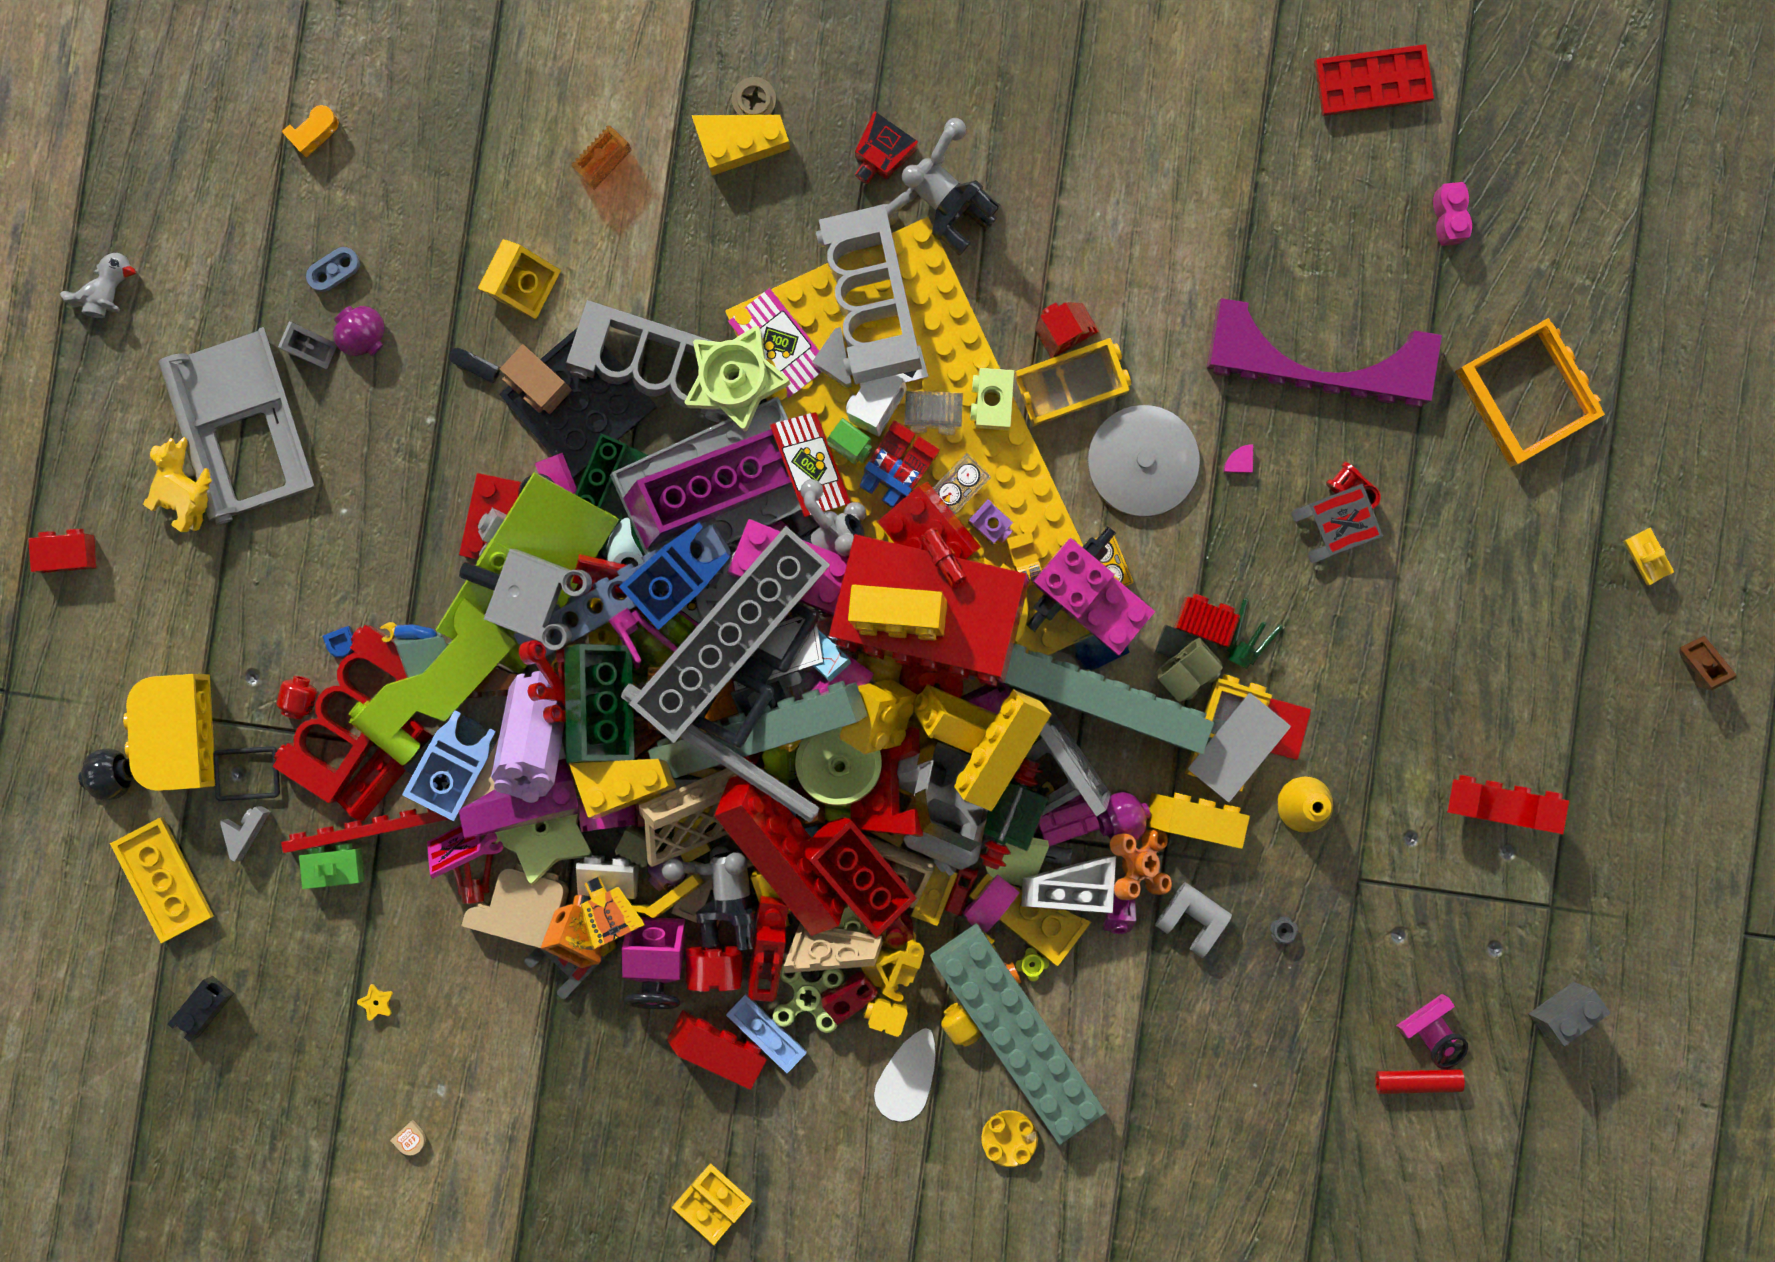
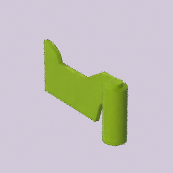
[349,598,517,766]

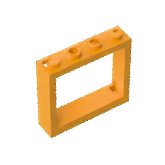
[1455,318,1605,467]

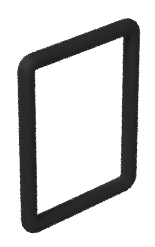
[213,746,280,801]

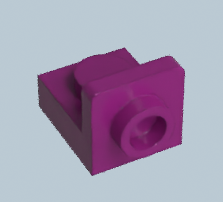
[1103,893,1136,934]

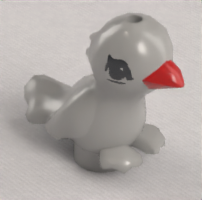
[60,253,137,318]

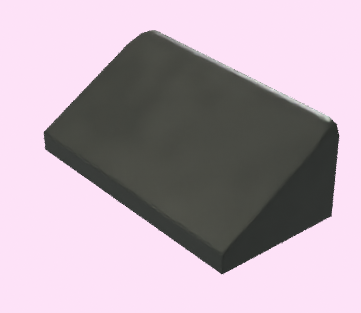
[1155,625,1219,658]

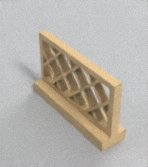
[639,768,737,867]

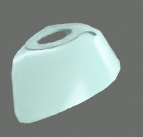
[607,518,643,565]

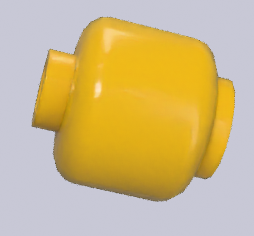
[941,1003,982,1047]

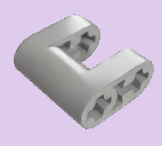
[1155,882,1232,958]

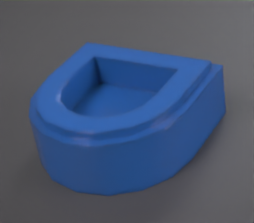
[322,626,354,658]

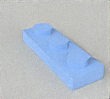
[726,994,807,1073]

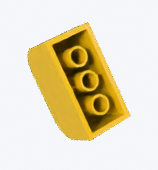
[123,674,215,791]

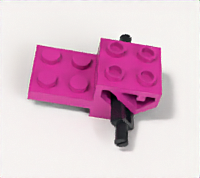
[1026,526,1155,655]

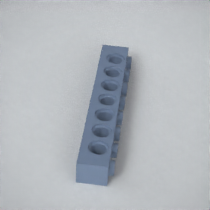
[514,522,732,665]

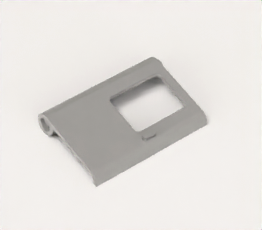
[159,327,315,525]

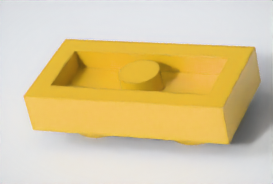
[911,864,958,926]

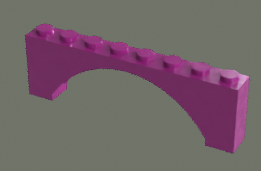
[1207,298,1442,408]

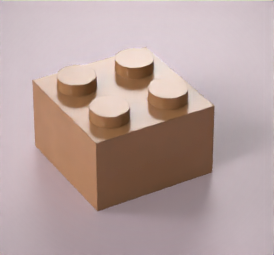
[500,344,572,414]

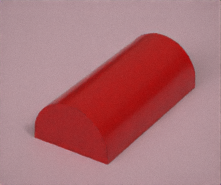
[805,818,917,938]

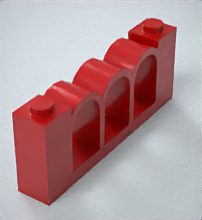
[272,625,407,803]

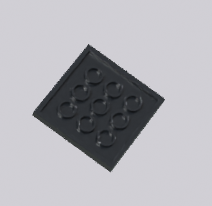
[500,327,657,479]

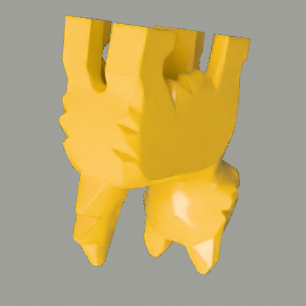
[143,437,212,532]

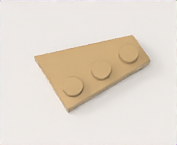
[784,923,883,973]

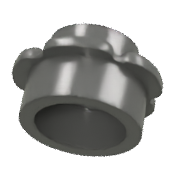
[1270,917,1298,944]

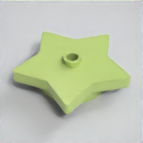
[685,326,791,432]
[493,795,592,885]

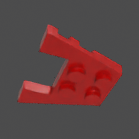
[850,727,923,837]

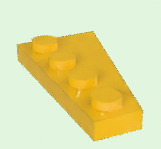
[969,874,1091,966]

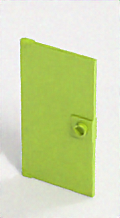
[436,472,619,674]

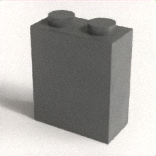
[1529,982,1611,1047]

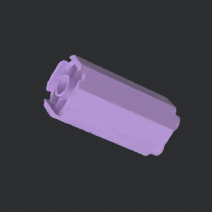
[491,671,566,803]

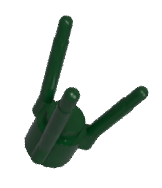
[1226,598,1283,670]

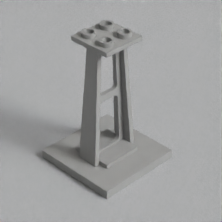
[934,702,1111,876]

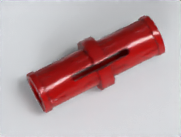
[920,528,967,587]

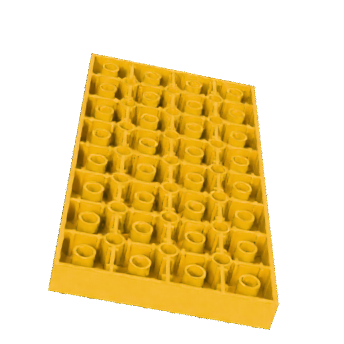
[725,217,1093,718]

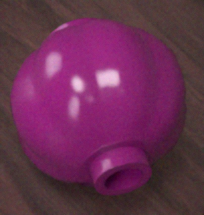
[333,306,385,356]
[1097,792,1151,841]

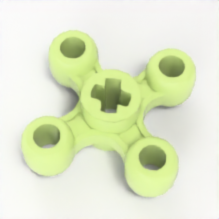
[773,962,844,1033]

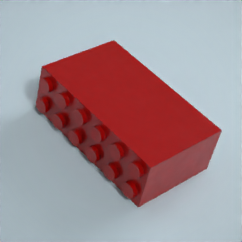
[829,534,1029,687]

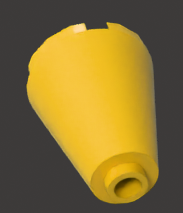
[1277,777,1333,833]

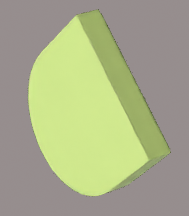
[985,838,1049,886]

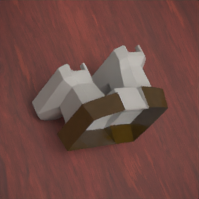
[897,737,988,870]

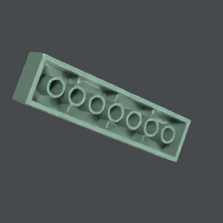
[1005,643,1214,754]
[930,923,1106,1145]

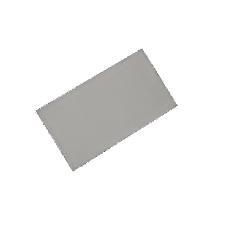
[1188,693,1291,802]

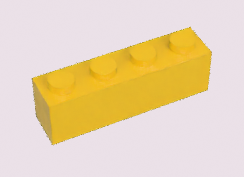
[954,689,1051,811]

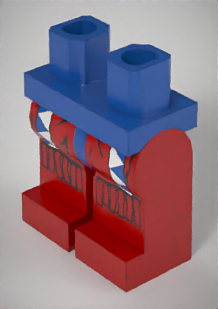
[860,420,940,508]

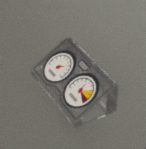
[933,453,991,514]

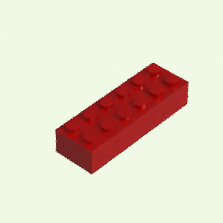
[714,775,846,936]

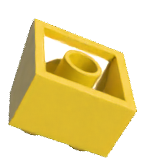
[478,239,561,319]

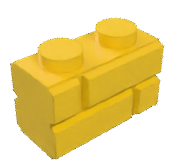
[864,993,908,1037]

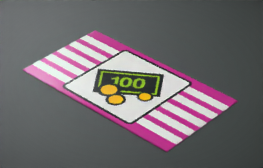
[728,288,822,398]

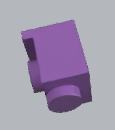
[968,499,1013,545]

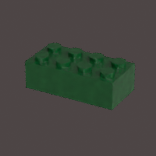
[564,644,634,763]

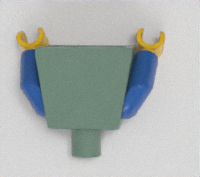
[380,622,451,678]

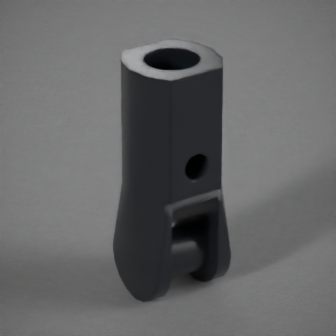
[449,348,501,383]

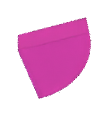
[1223,444,1253,473]

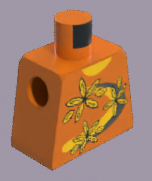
[541,895,602,968]

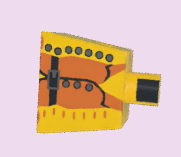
[580,876,644,949]

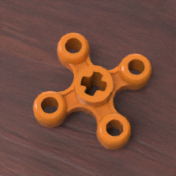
[1110,829,1172,900]

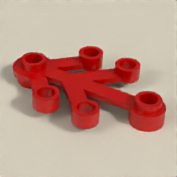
[519,640,566,723]

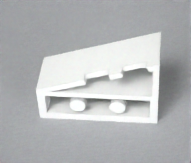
[1021,856,1116,913]

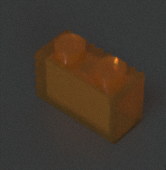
[572,125,632,190]

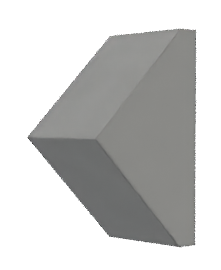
[278,321,337,369]
[812,327,852,388]

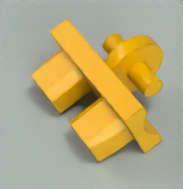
[1623,528,1674,585]

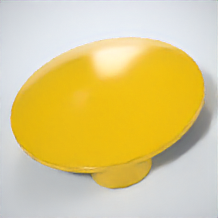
[982,1110,1038,1167]

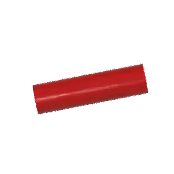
[1375,1069,1465,1094]

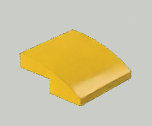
[671,1163,752,1245]

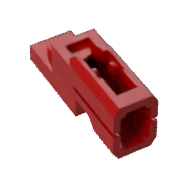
[748,896,789,1002]

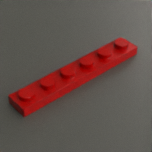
[281,808,449,853]

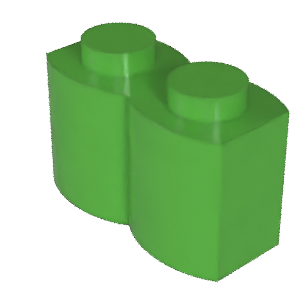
[827,418,872,465]

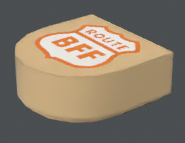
[390,1120,426,1155]

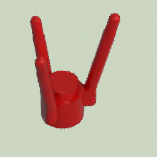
[453,842,494,903]

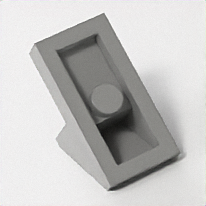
[220,806,271,862]

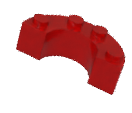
[1447,775,1569,834]

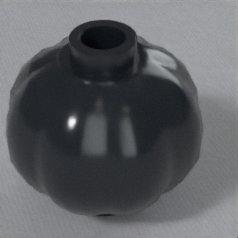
[78,748,134,801]

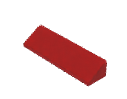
[336,717,433,821]

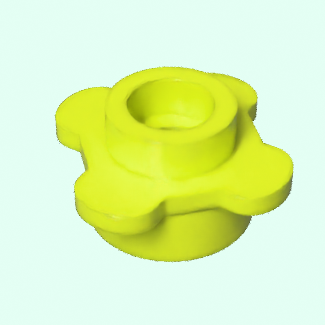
[1015,948,1049,981]

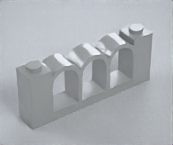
[816,204,922,384]
[566,300,739,422]

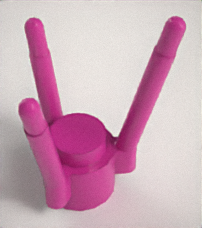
[608,608,678,669]

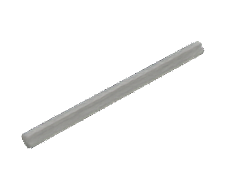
[621,684,819,822]

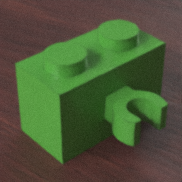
[299,843,365,889]

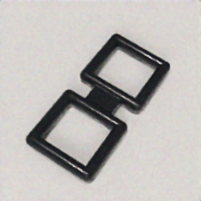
[692,603,819,748]

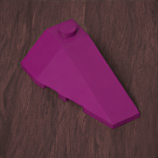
[458,758,579,839]

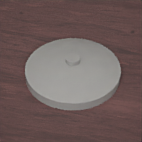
[1087,405,1200,517]

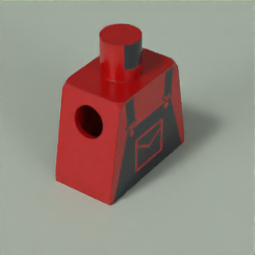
[854,111,918,184]

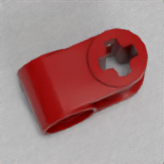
[1326,462,1381,508]

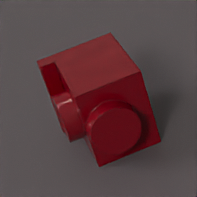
[880,911,914,949]

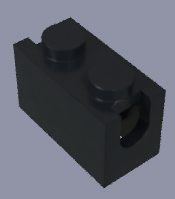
[167,976,234,1042]

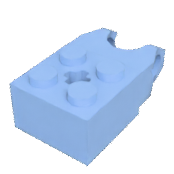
[402,711,496,821]

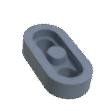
[306,247,360,292]

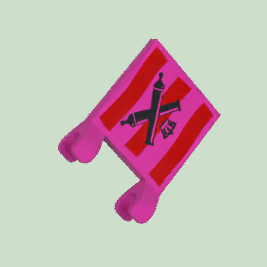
[427,825,503,879]

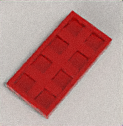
[1314,44,1434,116]

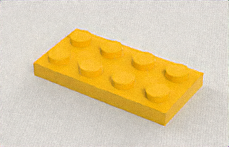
[110,817,214,943]

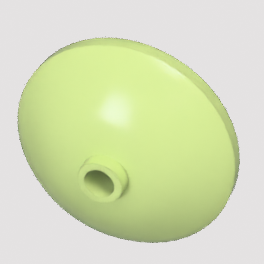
[795,727,882,806]

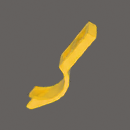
[601,874,705,957]

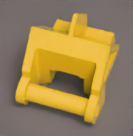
[861,931,924,1001]

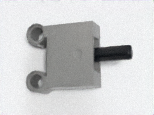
[459,549,592,650]

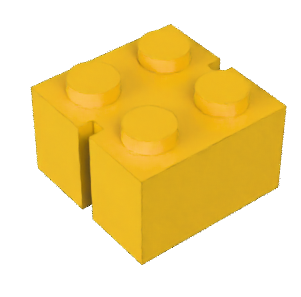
[839,679,917,754]

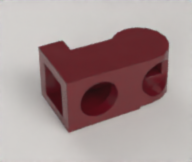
[821,972,878,1025]

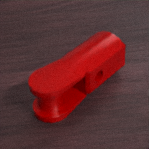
[944,867,979,916]

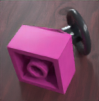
[622,917,685,1009]

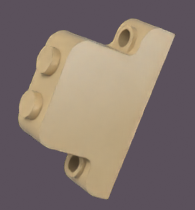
[462,863,569,948]

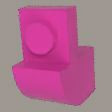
[963,875,1020,933]

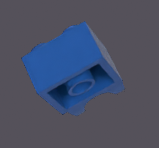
[619,522,730,630]

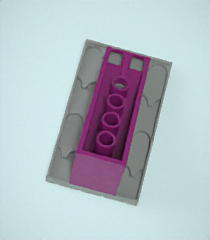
[610,397,802,559]

